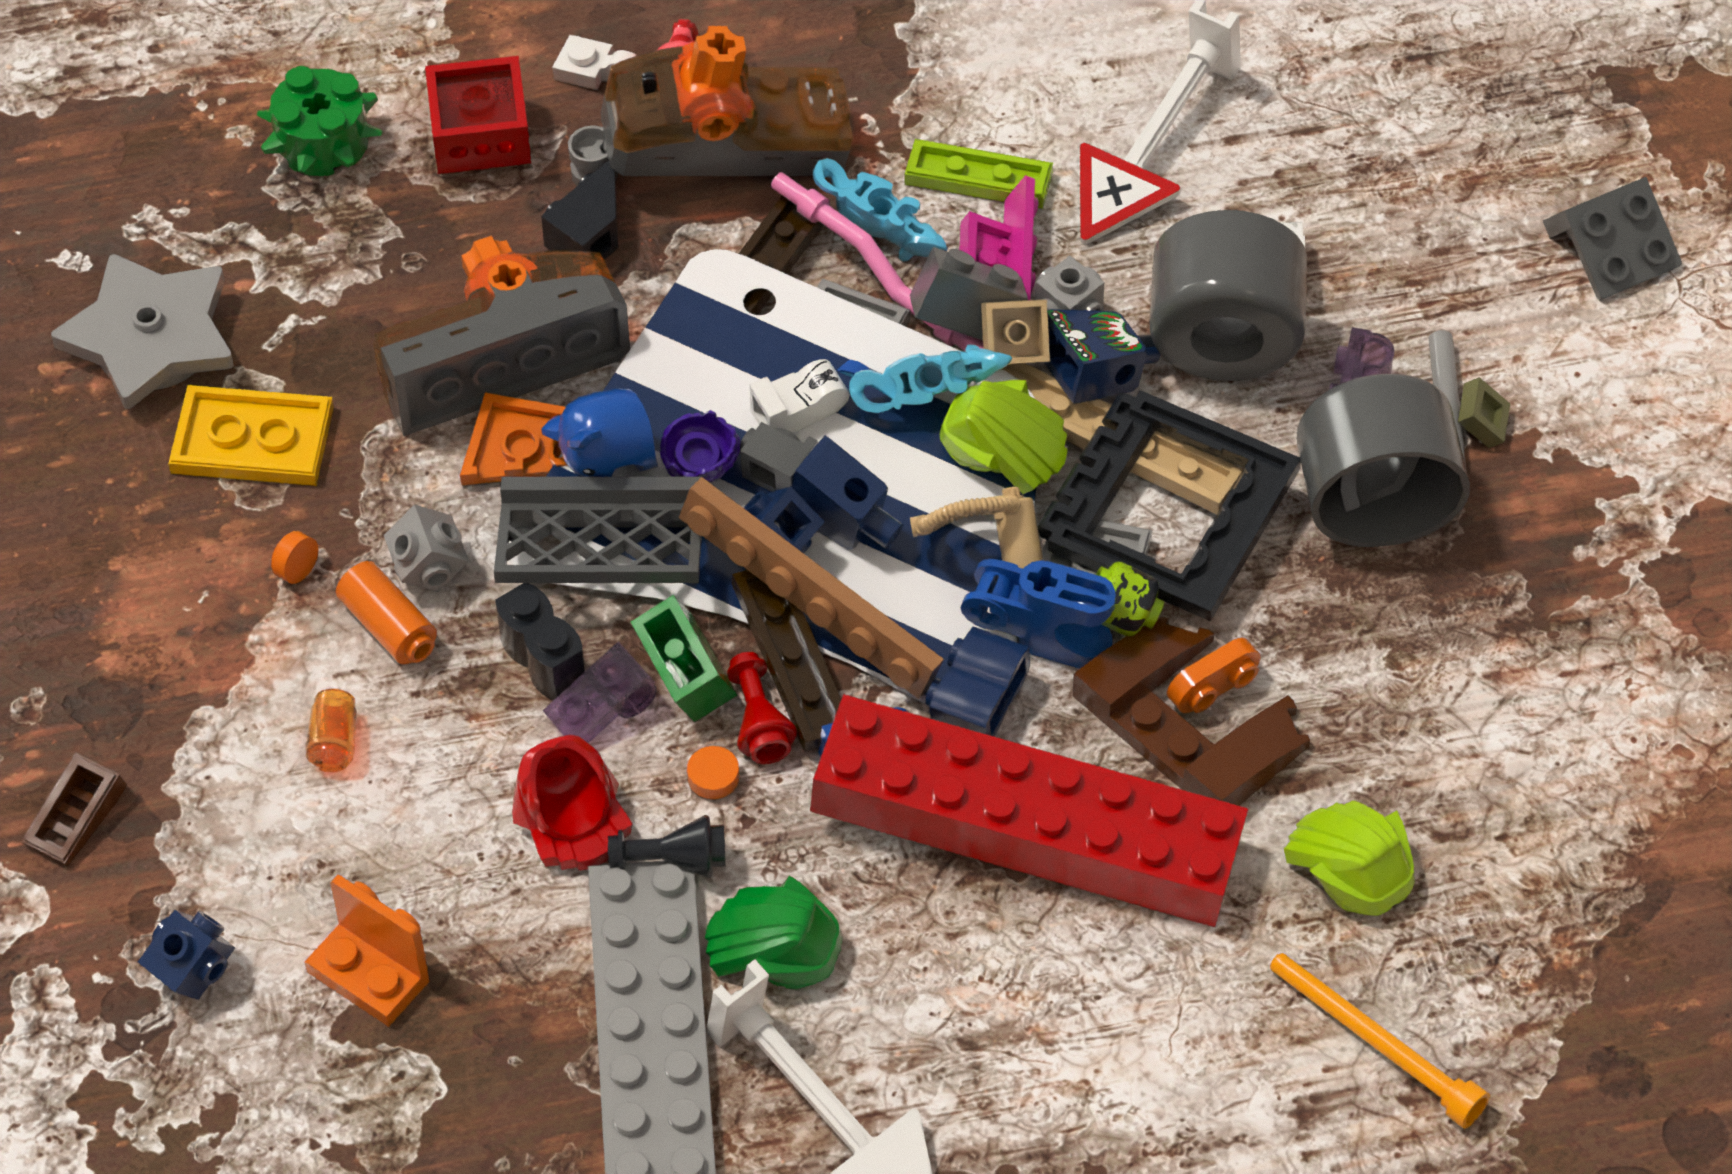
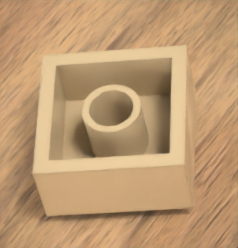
[981,299,1050,364]

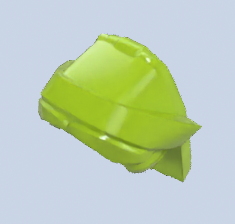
[939,380,1068,494]
[1284,800,1415,916]

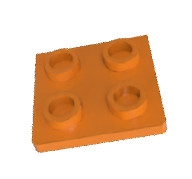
[304,875,430,1027]

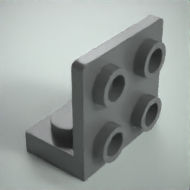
[1543,177,1682,300]

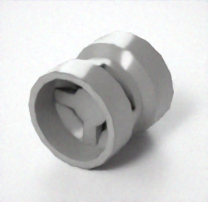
[568,125,618,186]

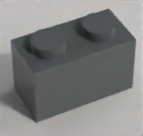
[909,247,1028,341]

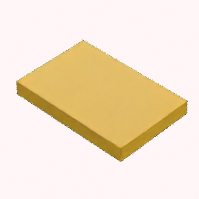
[168,385,334,486]

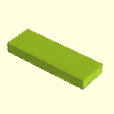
[904,139,1053,209]

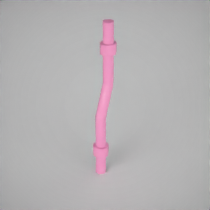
[771,172,983,351]

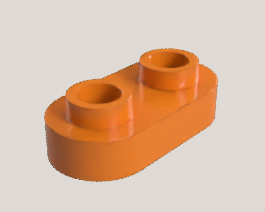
[1167,638,1261,713]

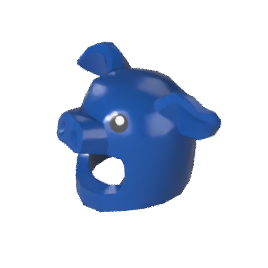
[541,389,658,477]

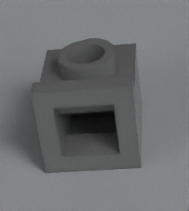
[739,422,818,492]

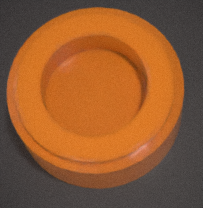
[271,531,319,584]
[687,746,740,799]

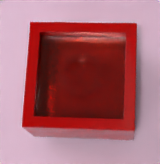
[425,56,532,174]

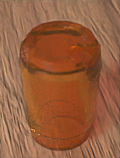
[305,689,357,772]

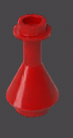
[727,652,797,764]

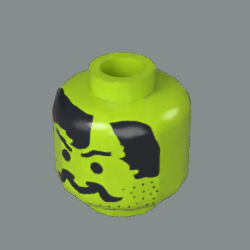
[1096,562,1164,636]

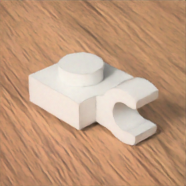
[552,35,639,90]

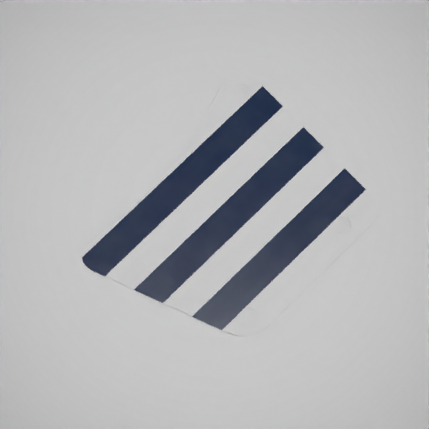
[509,249,1037,704]

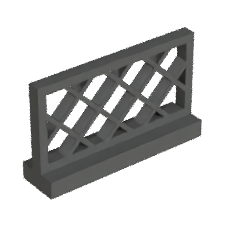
[494,477,702,583]

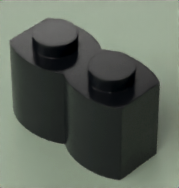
[495,583,586,702]

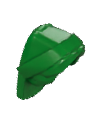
[705,875,843,990]

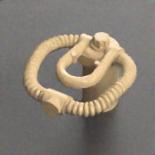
[910,487,1043,569]

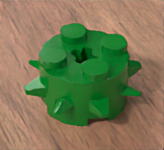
[257,66,383,176]

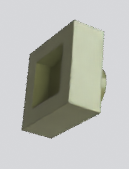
[1458,377,1510,448]

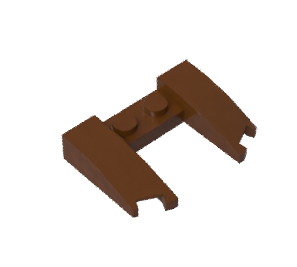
[1072,616,1310,806]

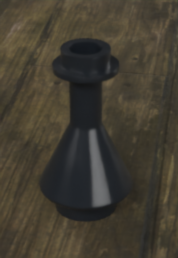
[608,815,726,878]

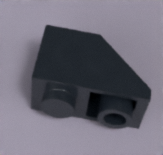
[541,161,618,276]

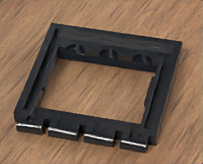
[1037,390,1301,622]

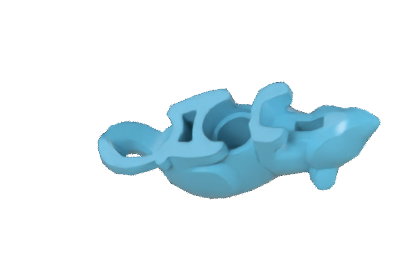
[813,158,947,262]
[849,345,1012,413]

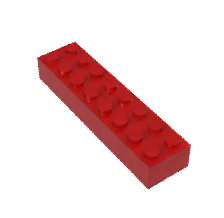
[810,694,1248,927]

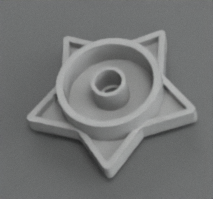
[51,254,234,409]

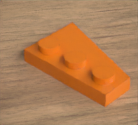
[460,393,568,485]

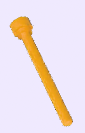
[1270,953,1490,1129]

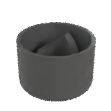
[1150,210,1307,381]
[1296,374,1470,547]

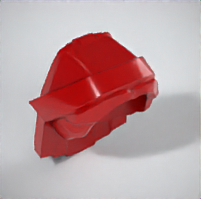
[512,735,633,871]

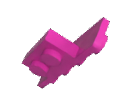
[959,175,1038,300]

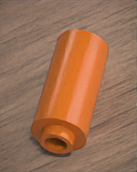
[336,561,437,664]

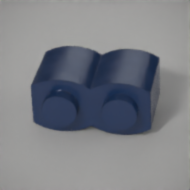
[925,626,1031,737]

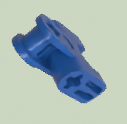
[960,559,1116,669]

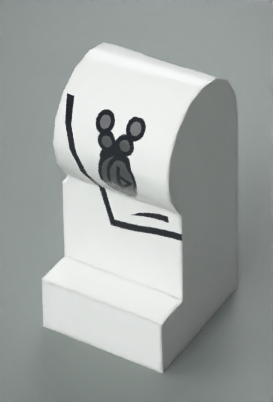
[749,359,850,433]

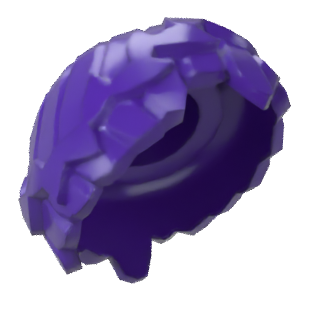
[660,410,740,483]

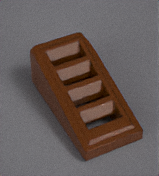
[21,752,127,867]

